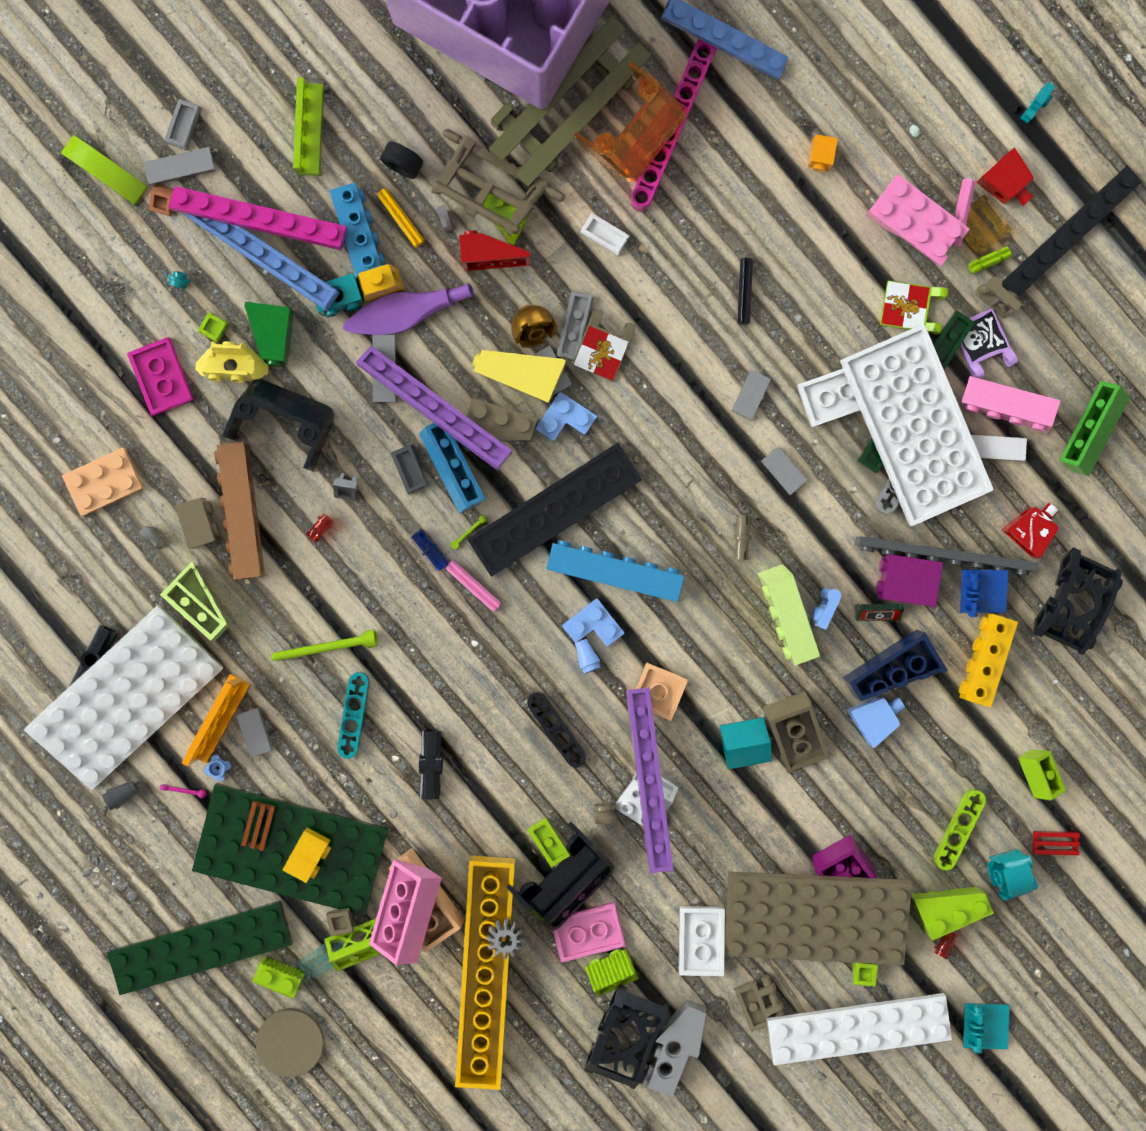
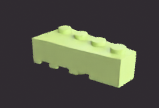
[758,564,820,666]

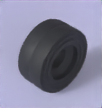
[380,141,424,179]

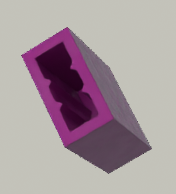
[876,554,943,607]

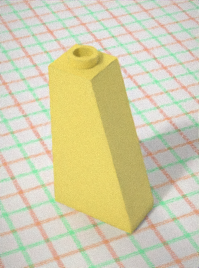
[472,350,567,404]

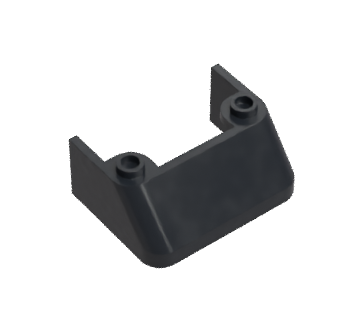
[222,379,335,472]
[507,822,614,931]

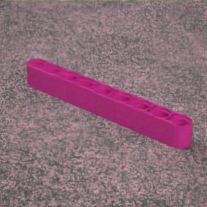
[631,39,717,212]

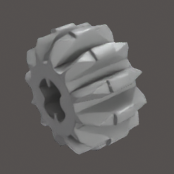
[486,918,525,959]

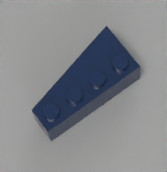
[842,629,948,701]

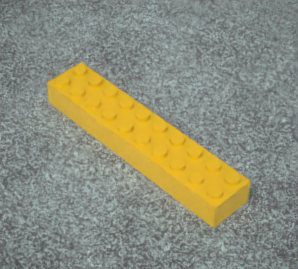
[455,856,516,1090]

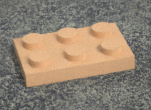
[62,448,144,517]

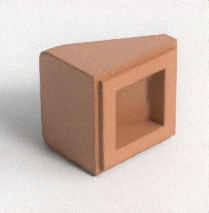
[149,185,174,216]

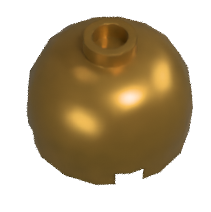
[511,305,557,348]

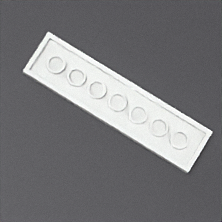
[766,993,952,1065]

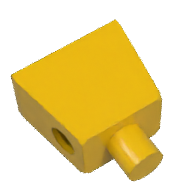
[358,264,405,303]

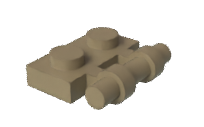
[734,974,785,1032]

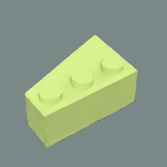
[160,562,230,642]

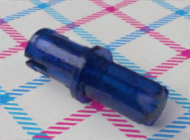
[411,529,448,571]

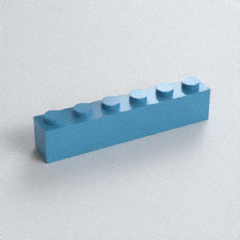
[546,540,684,602]

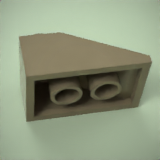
[763,691,830,773]

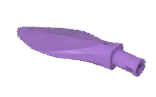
[343,283,474,335]

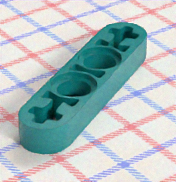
[337,672,370,759]

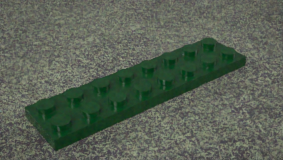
[107,900,293,995]

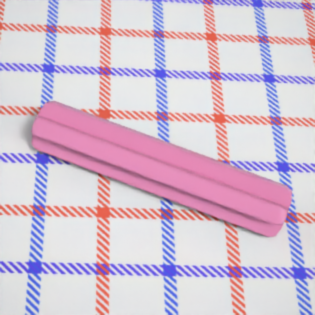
[951,179,976,247]
[446,561,501,611]

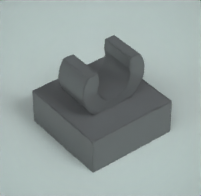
[333,473,358,501]

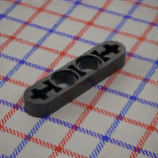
[527,692,586,768]

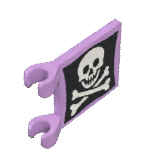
[960,308,1018,379]

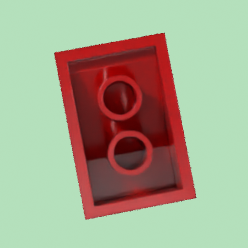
[459,230,531,271]

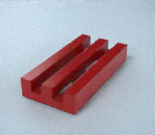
[1032,831,1080,856]

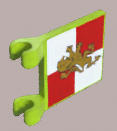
[880,280,948,335]

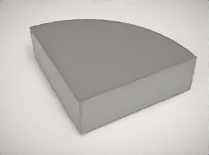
[437,204,453,233]
[139,526,166,549]

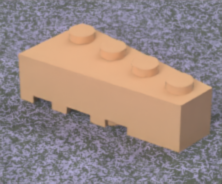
[389,848,465,954]

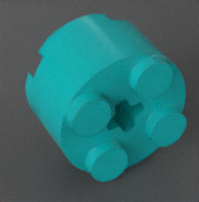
[987,849,1038,901]

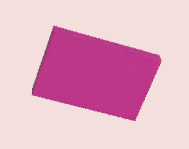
[127,337,195,417]

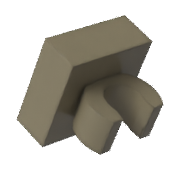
[326,908,354,936]

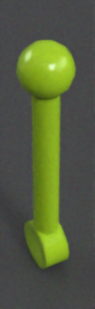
[450,515,487,549]

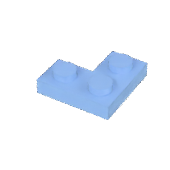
[535,392,597,442]
[562,598,624,647]

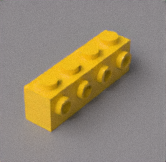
[959,613,1018,708]

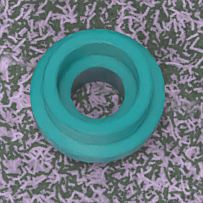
[167,271,191,289]

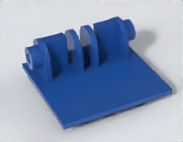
[960,570,1009,617]

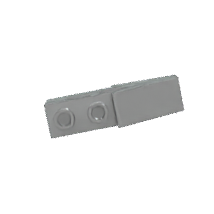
[645,1000,706,1097]

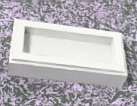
[580,213,630,256]

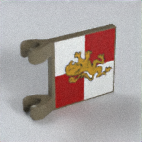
[572,309,636,382]

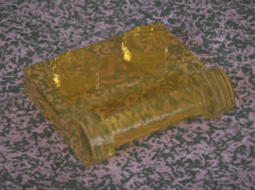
[964,195,1012,256]

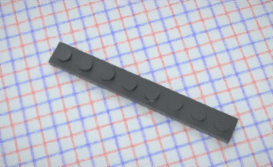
[855,536,1038,575]

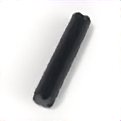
[737,258,753,325]

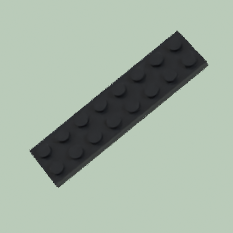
[467,443,642,577]

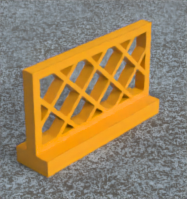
[182,674,251,766]

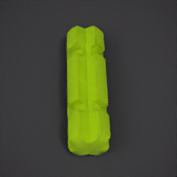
[967,246,1012,274]

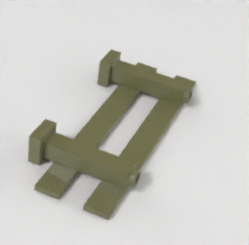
[489,16,652,187]

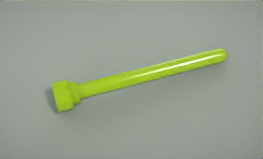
[271,629,378,661]

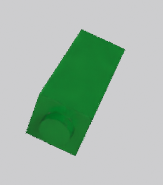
[244,302,294,367]

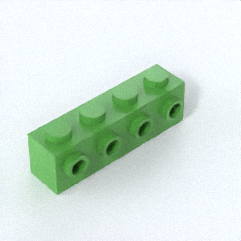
[1059,381,1130,477]

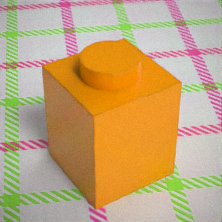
[807,134,838,173]

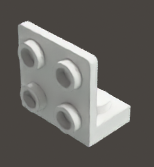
[616,772,678,826]

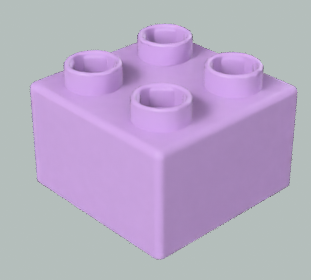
[386,0,610,109]

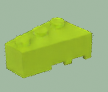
[911,887,994,941]

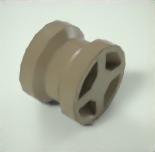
[594,802,617,825]

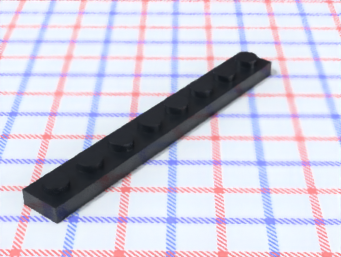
[1002,165,1142,297]

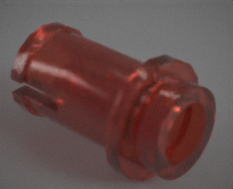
[306,513,334,543]
[934,932,959,959]

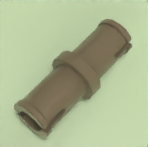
[733,515,751,560]

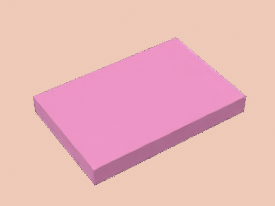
[553,902,626,963]

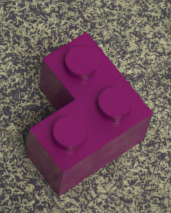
[812,834,877,878]

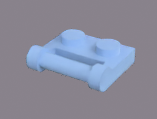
[810,588,841,630]

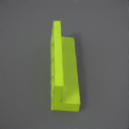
[293,77,324,176]
[324,919,381,972]

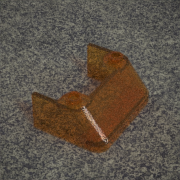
[573,61,685,181]

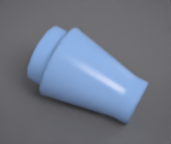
[575,639,601,674]

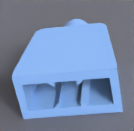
[847,696,905,748]

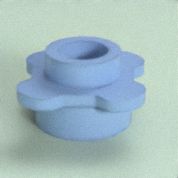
[204,755,231,781]

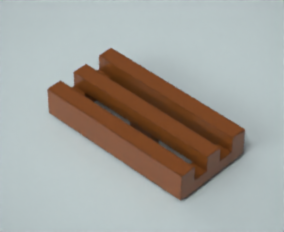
[241,801,276,851]

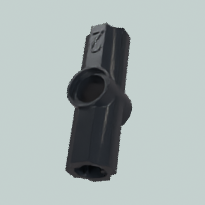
[69,625,118,686]
[419,730,443,799]

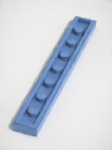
[183,213,340,311]

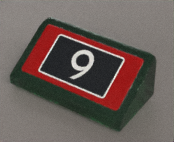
[855,603,905,621]

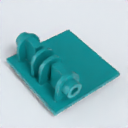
[963,1003,1010,1053]

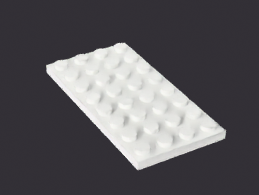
[840,324,994,526]
[24,605,223,790]

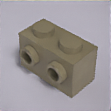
[175,497,221,549]

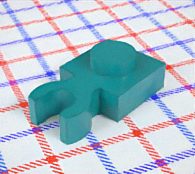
[1020,82,1055,123]

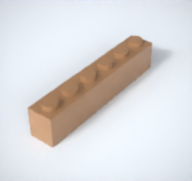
[214,442,265,580]

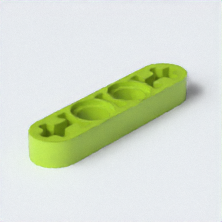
[933,789,986,871]

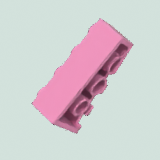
[961,376,1060,434]

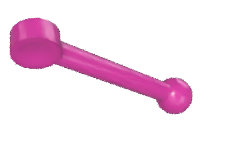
[160,784,207,798]

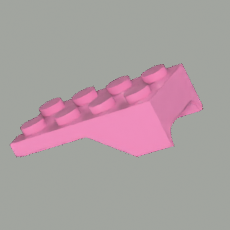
[866,174,969,267]

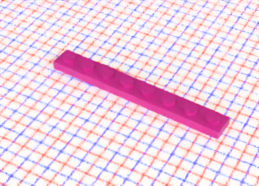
[168,186,348,251]

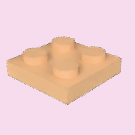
[636,662,688,721]

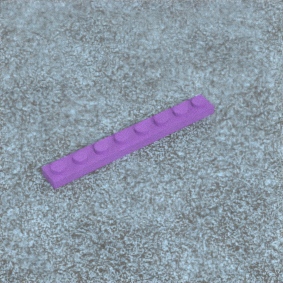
[356,346,512,471]
[626,687,673,873]

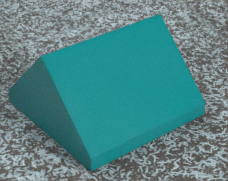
[719,717,772,769]

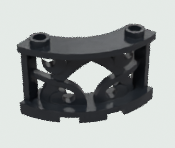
[1034,547,1123,655]
[584,985,670,1089]

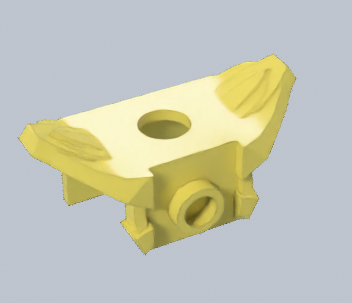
[195,341,269,383]

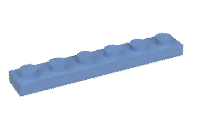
[661,0,788,80]

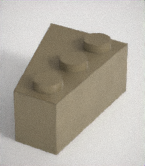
[467,398,538,442]

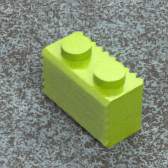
[1018,749,1066,801]
[585,949,639,997]
[252,955,306,999]

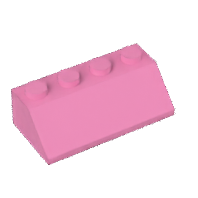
[369,860,442,965]

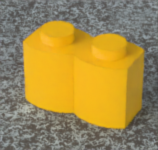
[283,827,331,883]

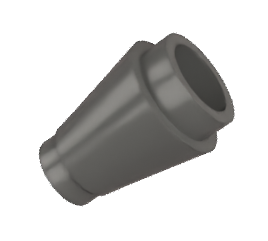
[102,781,139,810]

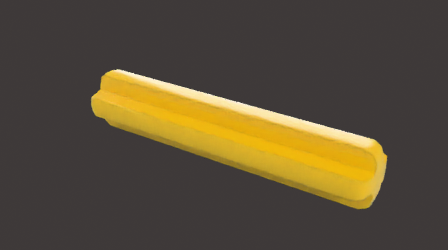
[377,188,424,248]

